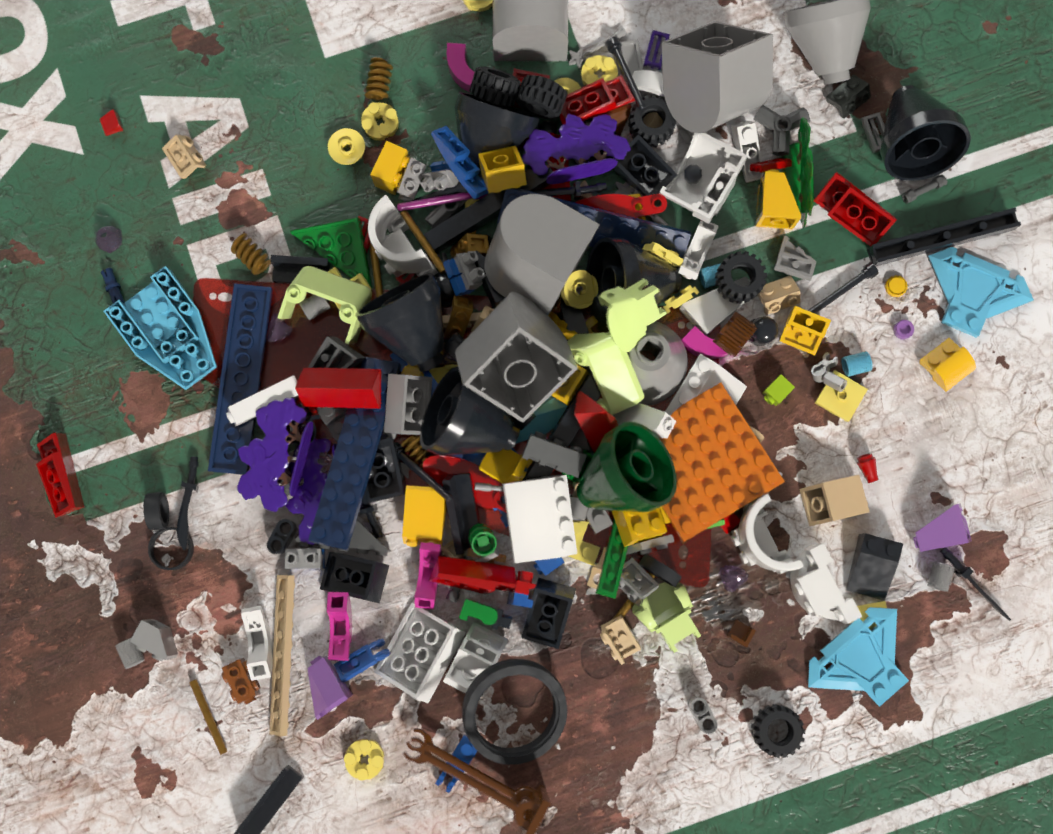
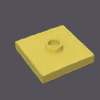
[815,370,868,422]

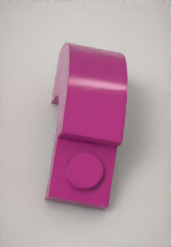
[447,43,474,92]
[681,326,729,359]
[415,542,442,610]
[326,592,352,661]

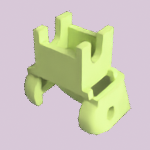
[598,279,667,352]
[632,582,701,653]

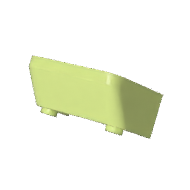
[278,266,372,344]
[567,332,644,415]

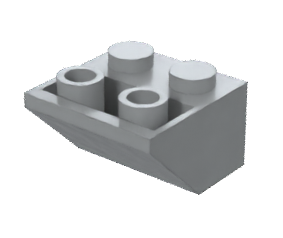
[130,619,178,661]

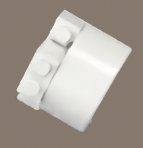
[660,133,747,224]
[368,195,438,277]
[731,494,804,574]
[790,543,862,624]

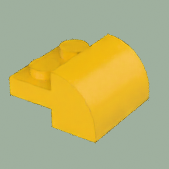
[779,306,831,355]
[919,338,976,392]

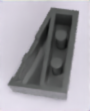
[308,336,366,369]
[522,431,587,478]

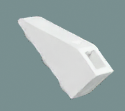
[731,121,764,183]

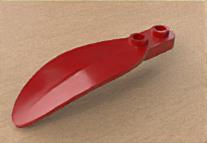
[575,194,667,218]
[423,455,507,513]

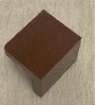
[726,619,756,647]

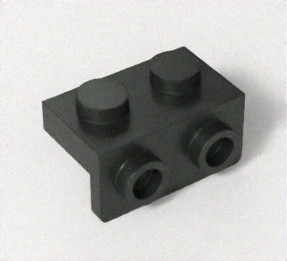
[826,74,871,119]

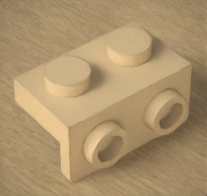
[757,275,800,315]
[600,615,641,665]

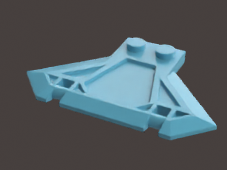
[928,247,1034,338]
[808,607,909,707]

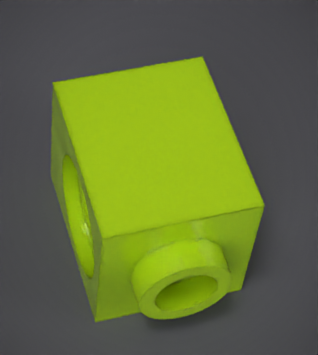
[762,374,795,406]

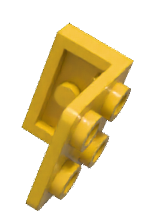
[479,449,533,484]

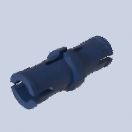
[101,268,125,304]

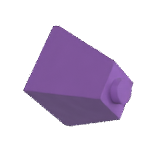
[913,503,972,552]
[307,656,353,720]

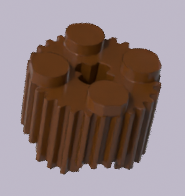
[713,311,757,357]

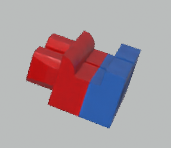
[507,571,536,608]

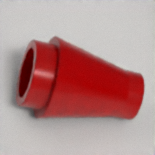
[857,453,879,483]

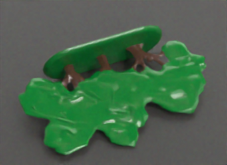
[783,117,814,229]

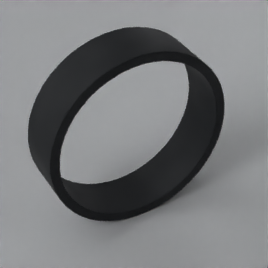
[148,527,194,570]
[639,554,682,587]

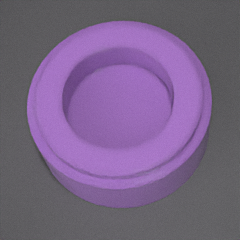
[893,320,914,340]

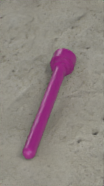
[397,192,487,211]

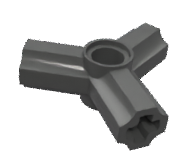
[753,105,811,156]

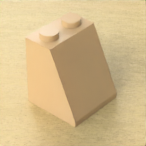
[799,475,870,527]

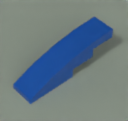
[431,126,488,199]

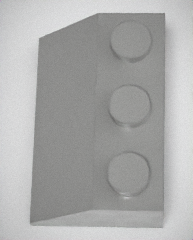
[384,374,432,435]

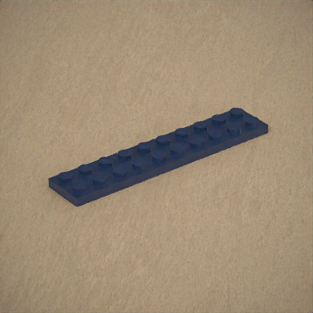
[497,188,692,269]
[208,284,273,475]
[308,357,401,550]

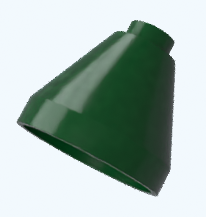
[577,422,677,512]

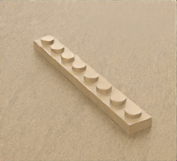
[269,575,295,736]

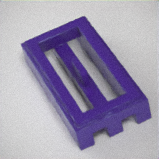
[643,30,670,71]

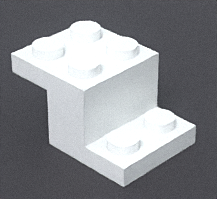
[443,622,508,693]

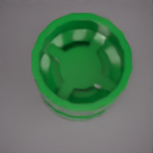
[468,523,497,556]

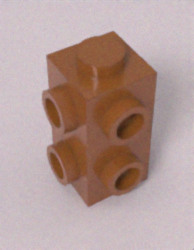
[221,658,260,705]

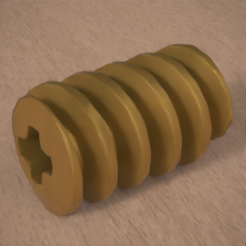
[365,57,393,100]
[231,233,271,275]
[401,435,436,470]

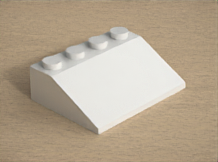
[665,354,747,415]
[503,475,577,563]
[374,602,466,703]

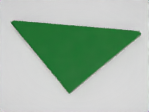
[290,217,373,290]

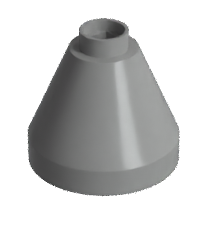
[783,0,871,84]
[627,321,688,406]

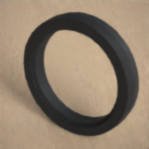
[462,659,567,765]

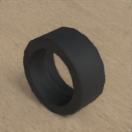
[143,492,169,530]

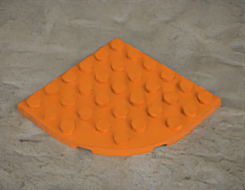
[659,383,785,542]

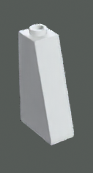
[679,277,750,336]
[226,375,299,426]
[612,403,676,438]

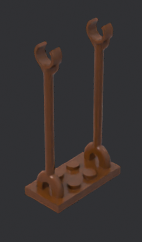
[403,728,551,834]

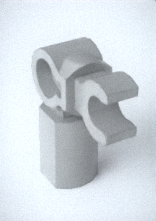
[811,352,847,392]

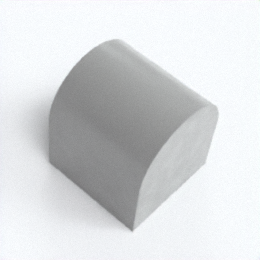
[493,0,568,61]
[662,21,773,133]
[484,194,600,315]
[455,292,578,422]

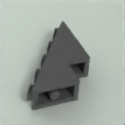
[295,519,390,556]

